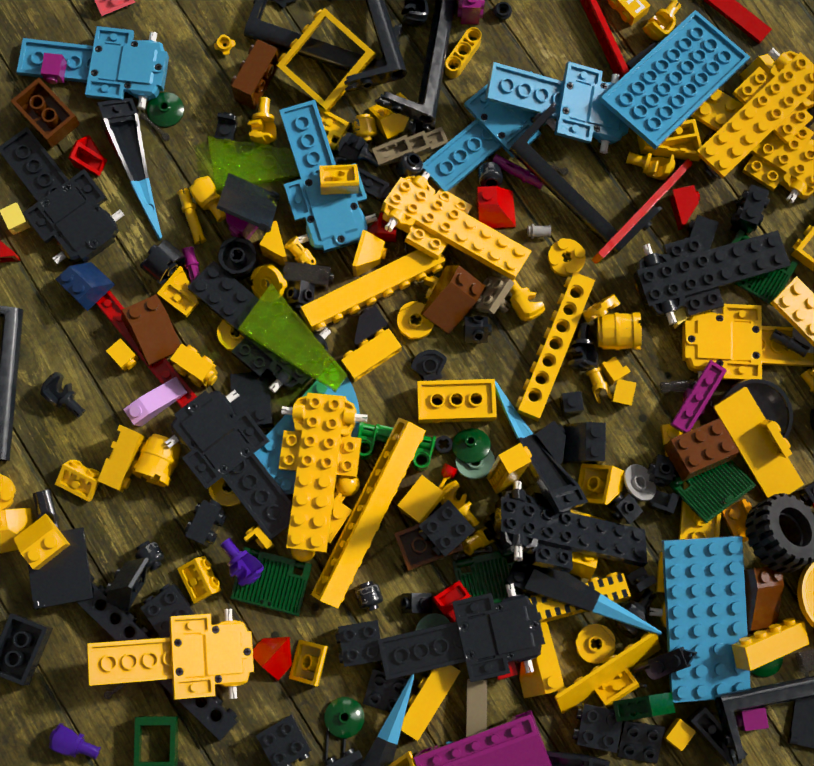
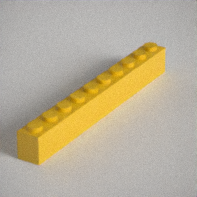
[311,418,426,609]

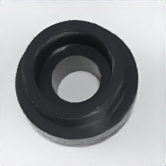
[494,2,512,20]

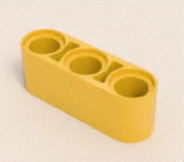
[445,27,482,79]

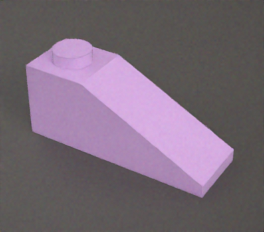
[123,377,187,426]

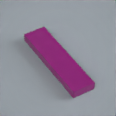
[670,360,727,434]

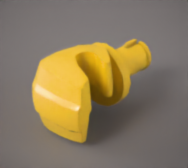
[642,0,681,41]
[248,97,277,145]
[626,152,675,180]
[189,176,226,222]
[510,280,545,321]
[440,480,480,528]

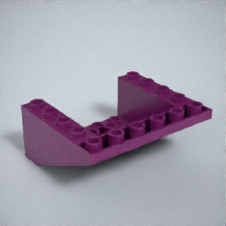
[414,710,552,766]

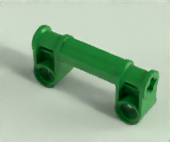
[357,422,436,472]

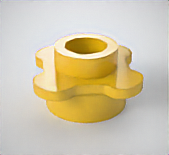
[214,35,236,55]

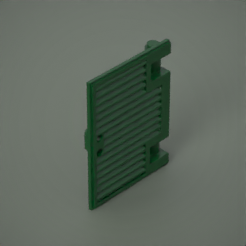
[731,229,798,306]
[669,460,756,524]
[230,547,312,616]
[452,551,531,603]

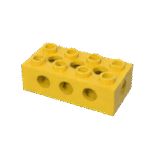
[417,379,497,423]

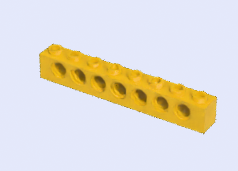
[515,272,595,421]

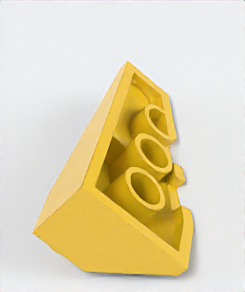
[519,622,565,698]

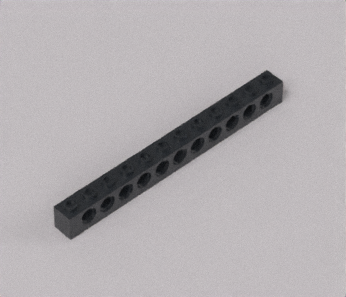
[77,573,239,740]

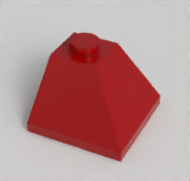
[476,186,516,229]

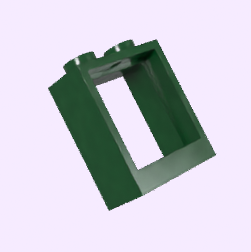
[613,692,676,722]
[134,716,179,766]

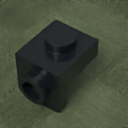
[400,593,432,614]

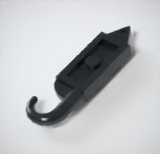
[334,156,391,201]
[631,647,697,688]

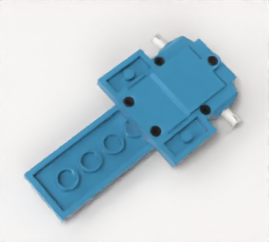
[17,26,169,110]
[485,62,629,154]
[422,71,556,192]
[279,100,377,253]

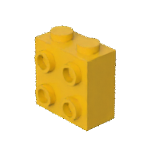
[170,344,218,388]

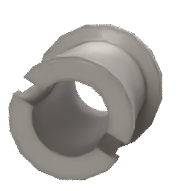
[527,224,551,239]

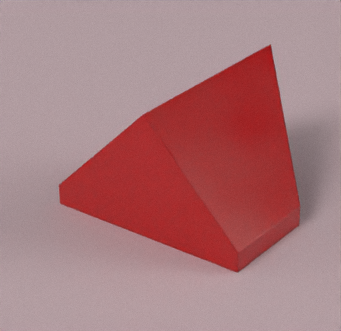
[68,135,107,176]
[367,212,397,242]
[432,580,471,622]
[253,637,292,681]

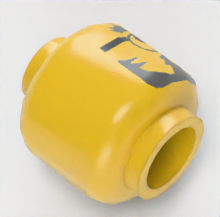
[352,114,377,142]

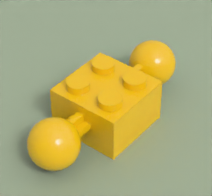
[291,476,360,562]

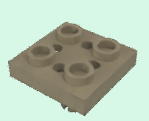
[472,276,514,314]

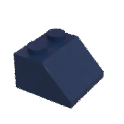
[55,262,115,311]

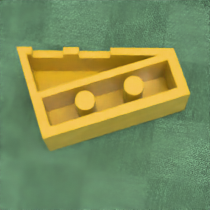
[637,119,702,161]
[98,425,147,493]

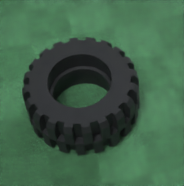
[745,493,814,573]

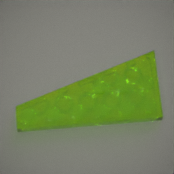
[208,136,300,191]
[239,283,347,392]

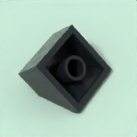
[563,422,606,465]
[105,557,149,611]

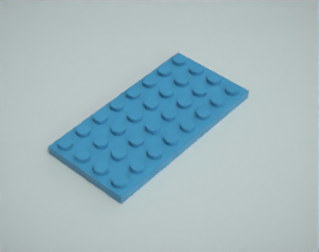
[600,10,750,150]
[662,536,751,703]

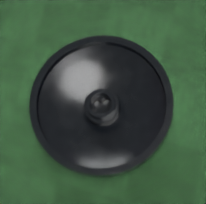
[716,379,793,453]

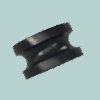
[435,435,453,454]

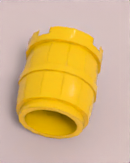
[597,312,642,351]
[132,434,181,487]

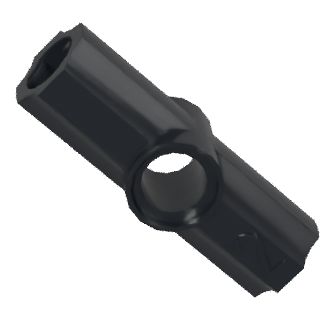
[33,489,60,530]

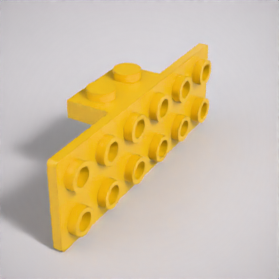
[713,387,804,498]
[555,632,661,714]

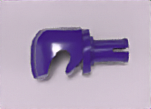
[220,538,264,586]
[49,723,101,760]

